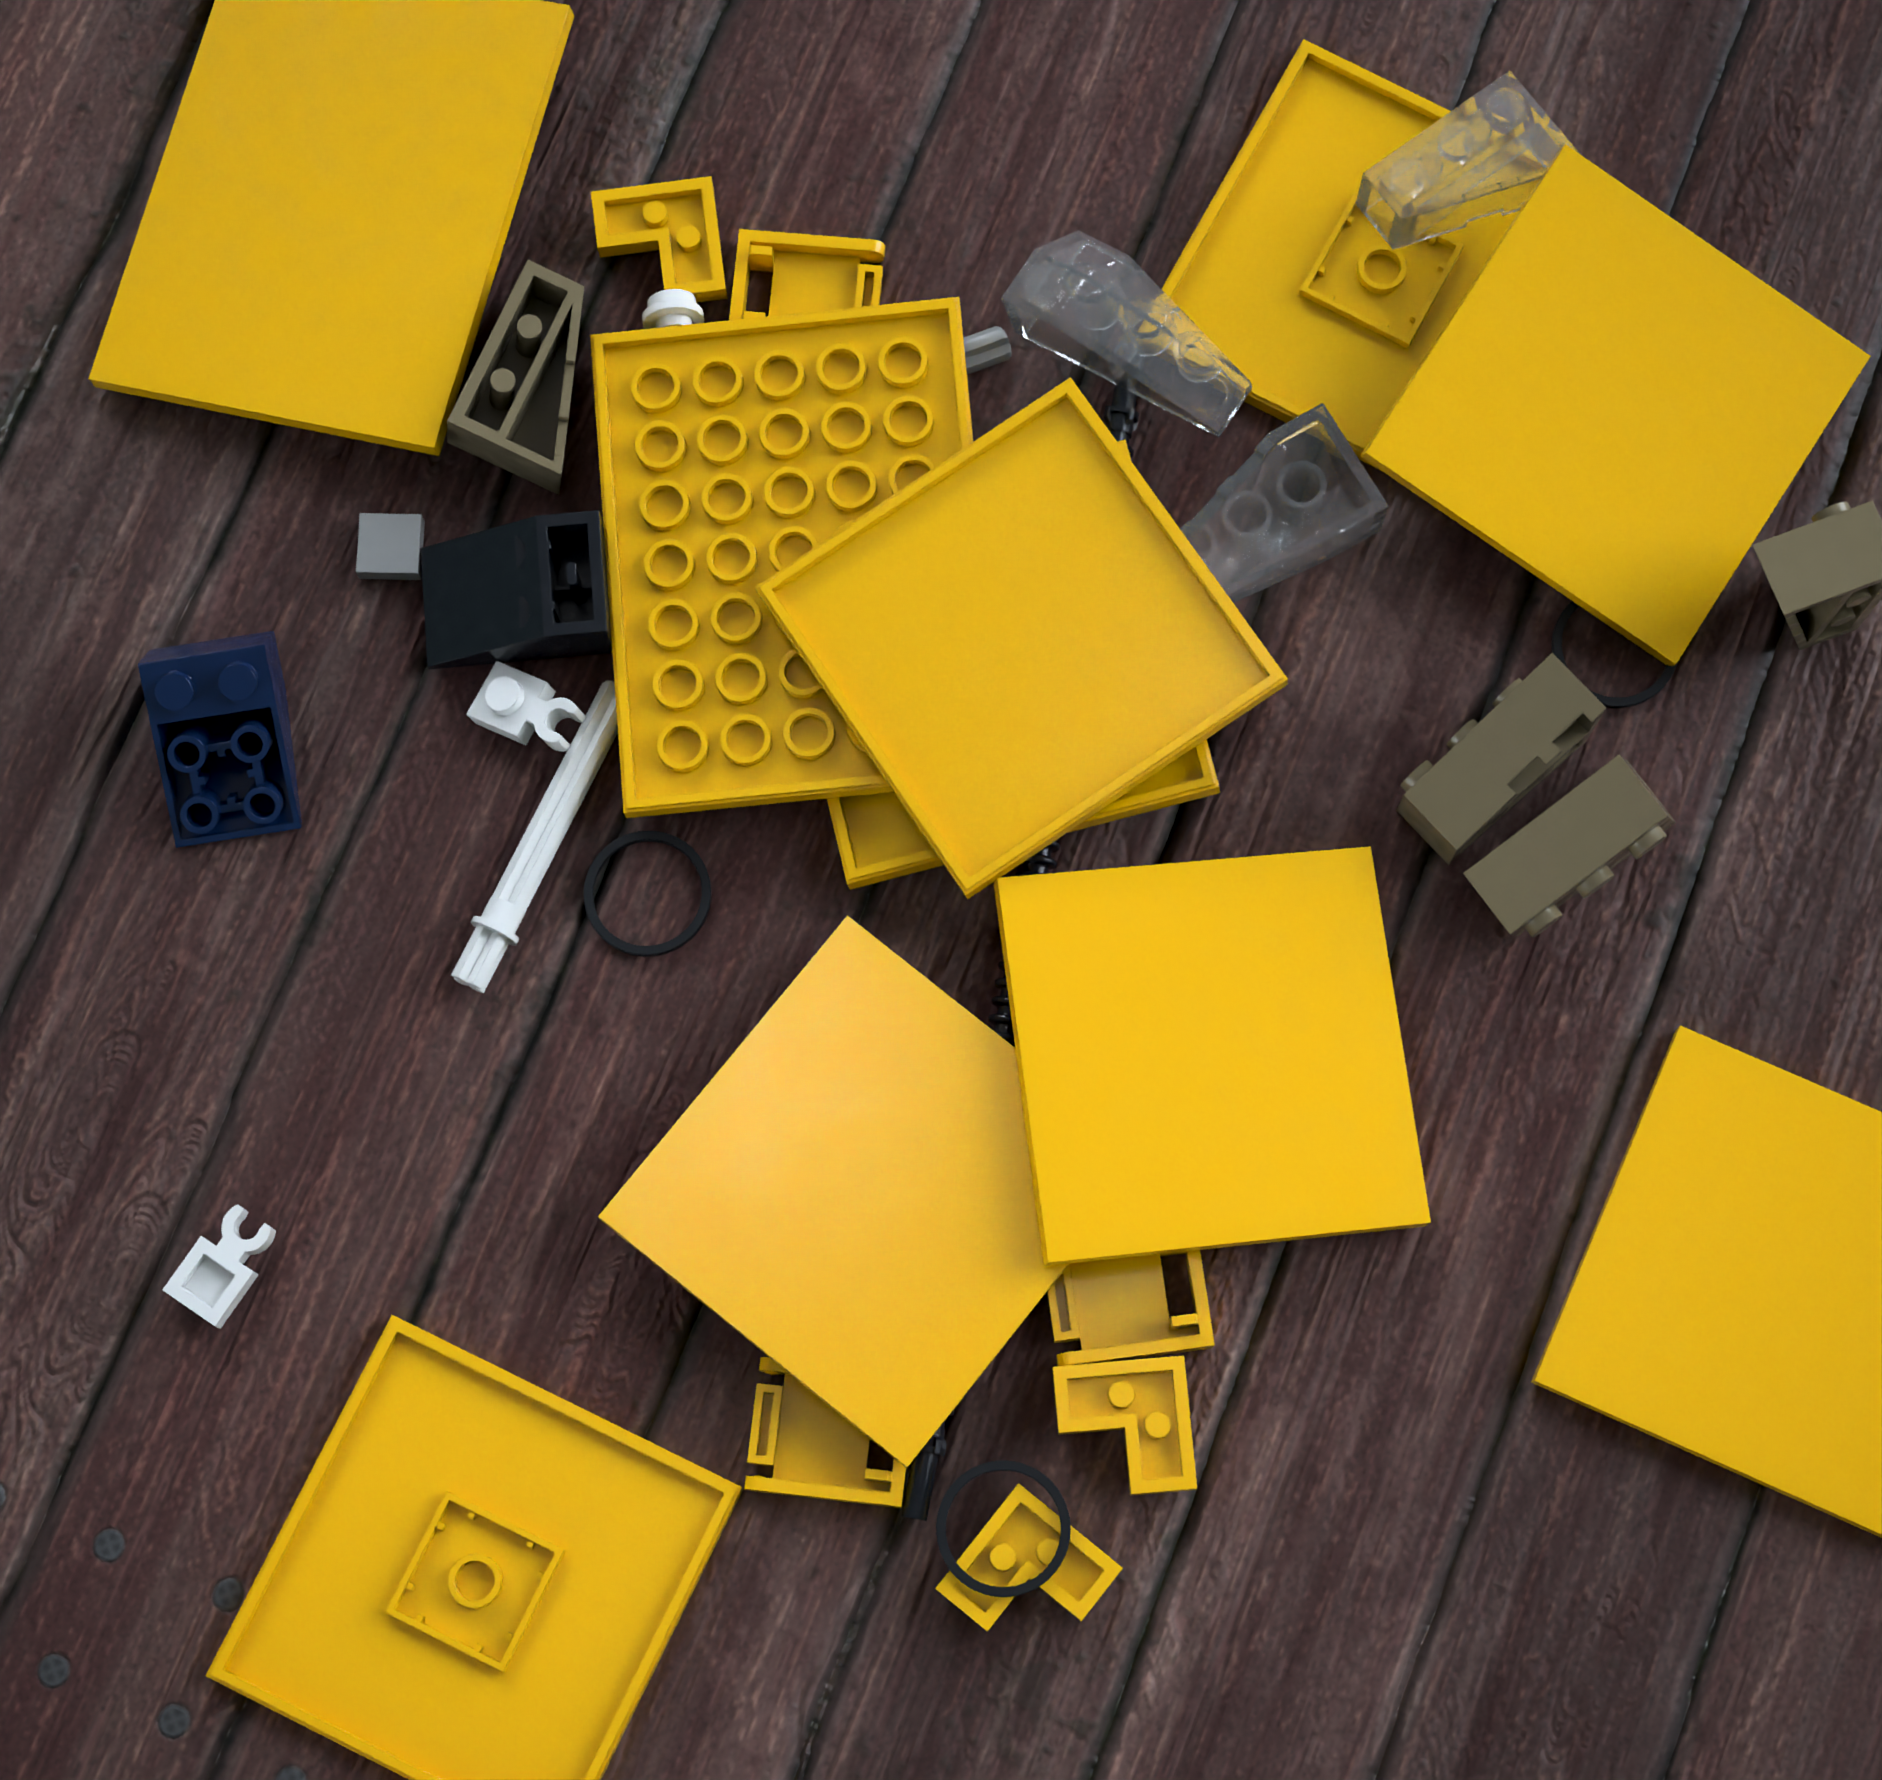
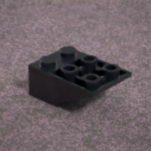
[421,510,612,670]

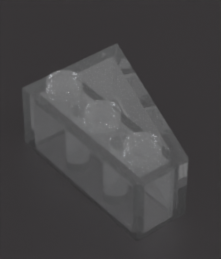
[1356,70,1581,250]

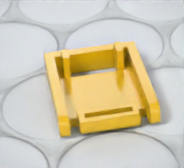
[729,229,885,320]
[1047,1250,1215,1366]
[744,1357,906,1508]

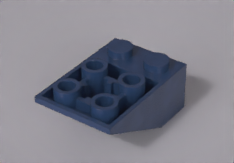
[138,631,302,848]

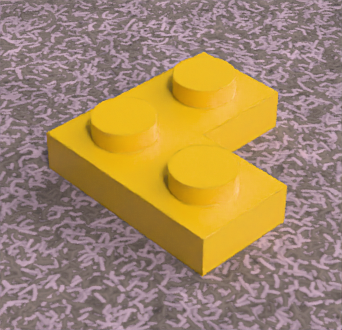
[591,176,728,303]
[1052,1355,1197,1496]
[935,1483,1123,1632]

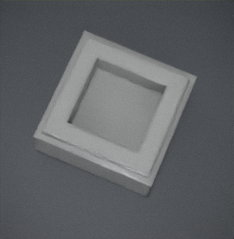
[356,513,425,580]

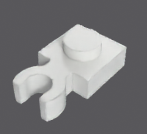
[466,661,586,752]
[163,1204,276,1329]

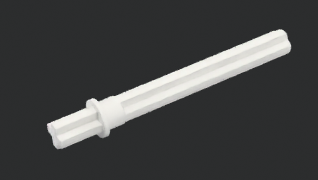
[451,680,618,993]

